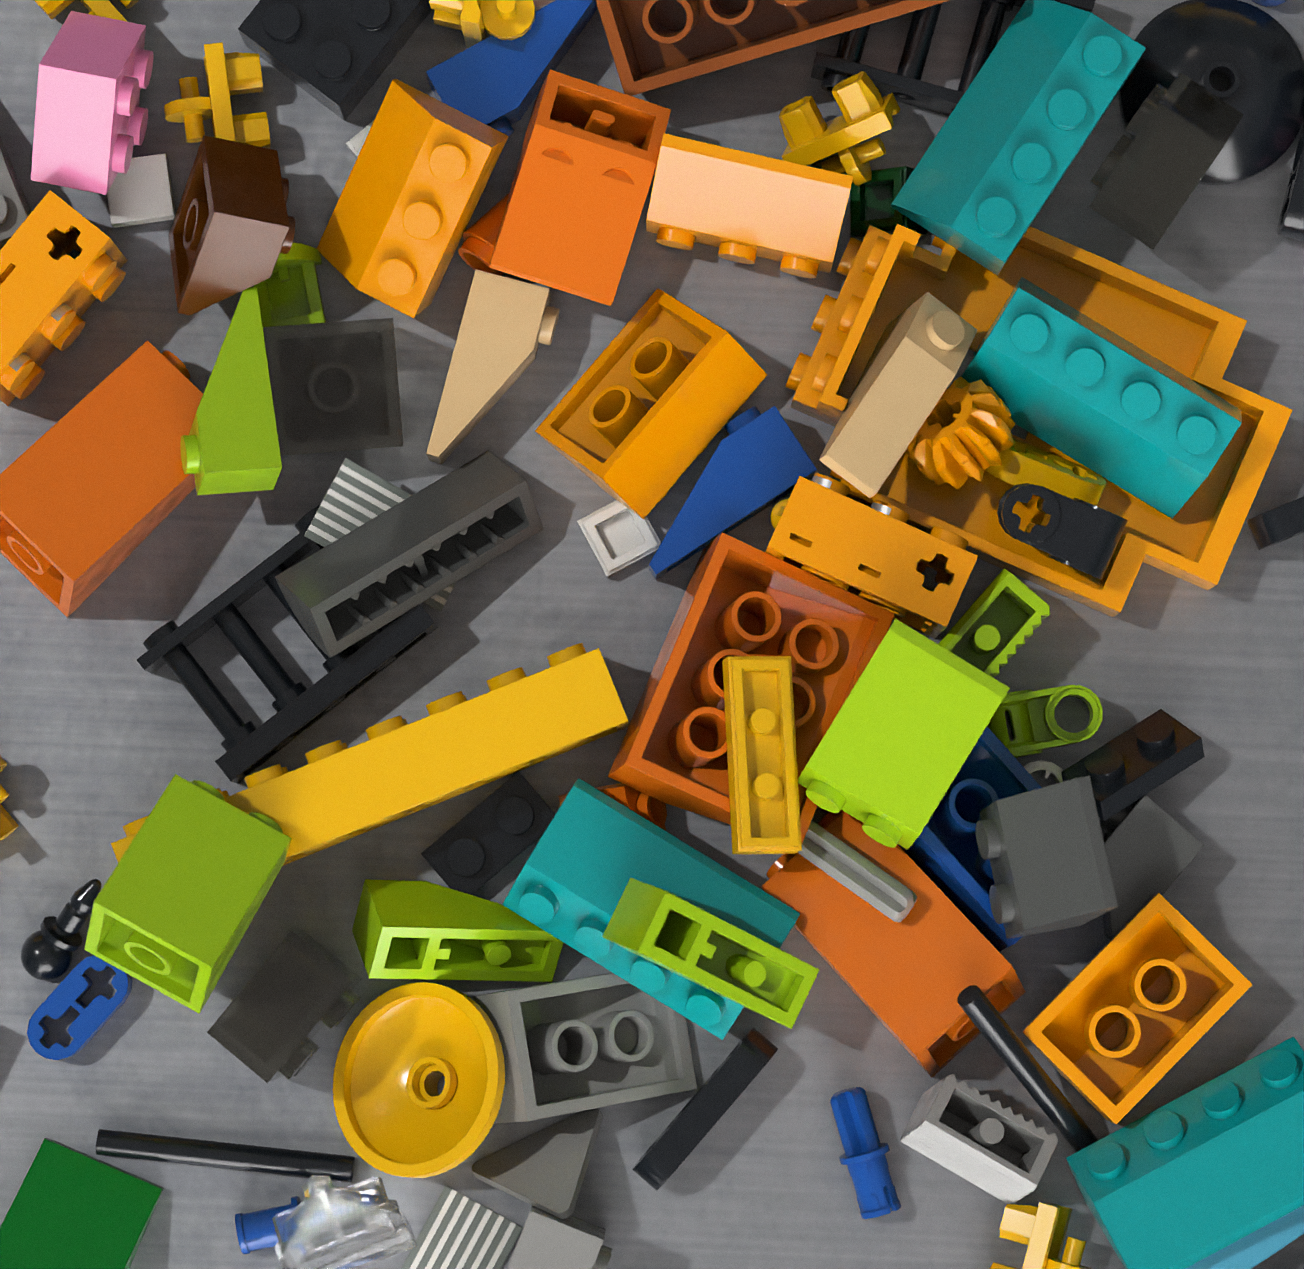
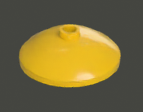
[333,982,505,1178]

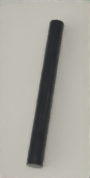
[957,985,1099,1152]
[96,1129,355,1182]

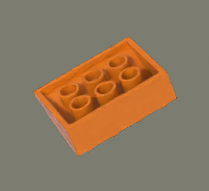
[608,532,895,843]

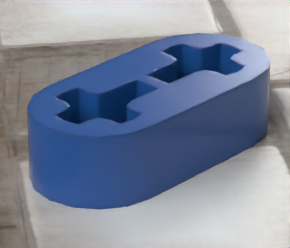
[27,955,133,1060]

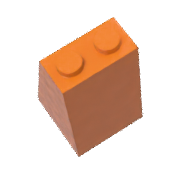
[0,340,203,618]
[761,810,1026,1078]

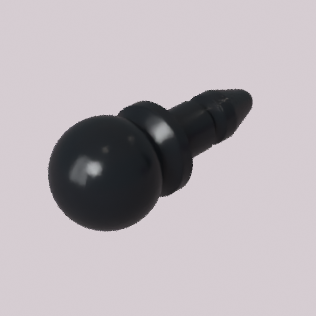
[21,879,102,980]

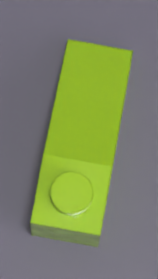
[180,286,282,495]
[602,878,819,1029]
[352,879,564,982]

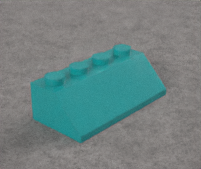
[891,0,1146,276]
[961,277,1242,519]
[502,778,801,1040]
[1066,1036,1304,1269]

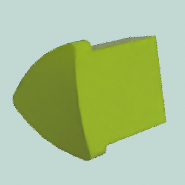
[254,242,327,339]

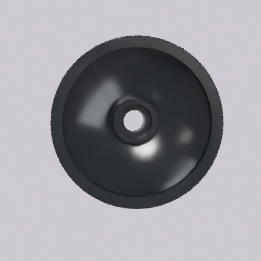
[1119,0,1304,185]

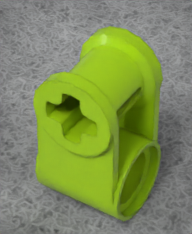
[987,685,1103,758]

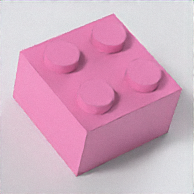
[31,11,154,195]

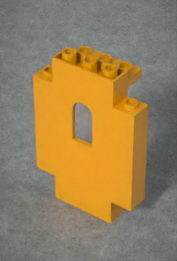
[785,224,1292,617]

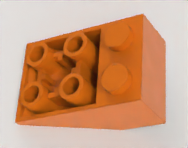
[489,69,671,306]

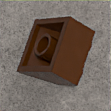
[168,135,295,315]

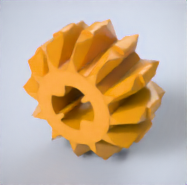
[907,376,1015,489]

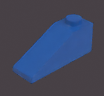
[426,0,598,136]
[649,406,817,580]

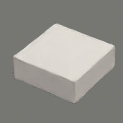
[107,153,176,228]
[577,500,661,578]

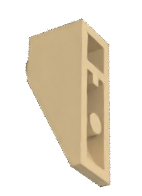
[426,269,560,464]
[819,292,977,498]

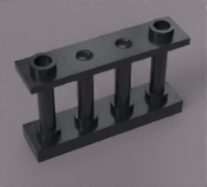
[811,0,1095,116]
[137,504,438,784]

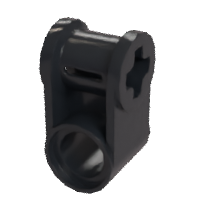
[997,483,1128,580]

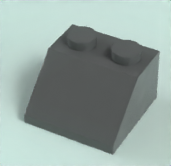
[976,776,1118,939]

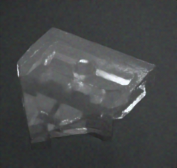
[272,1175,417,1269]

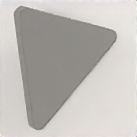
[472,1108,603,1219]

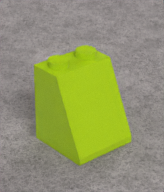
[798,619,1010,850]
[84,774,292,1014]

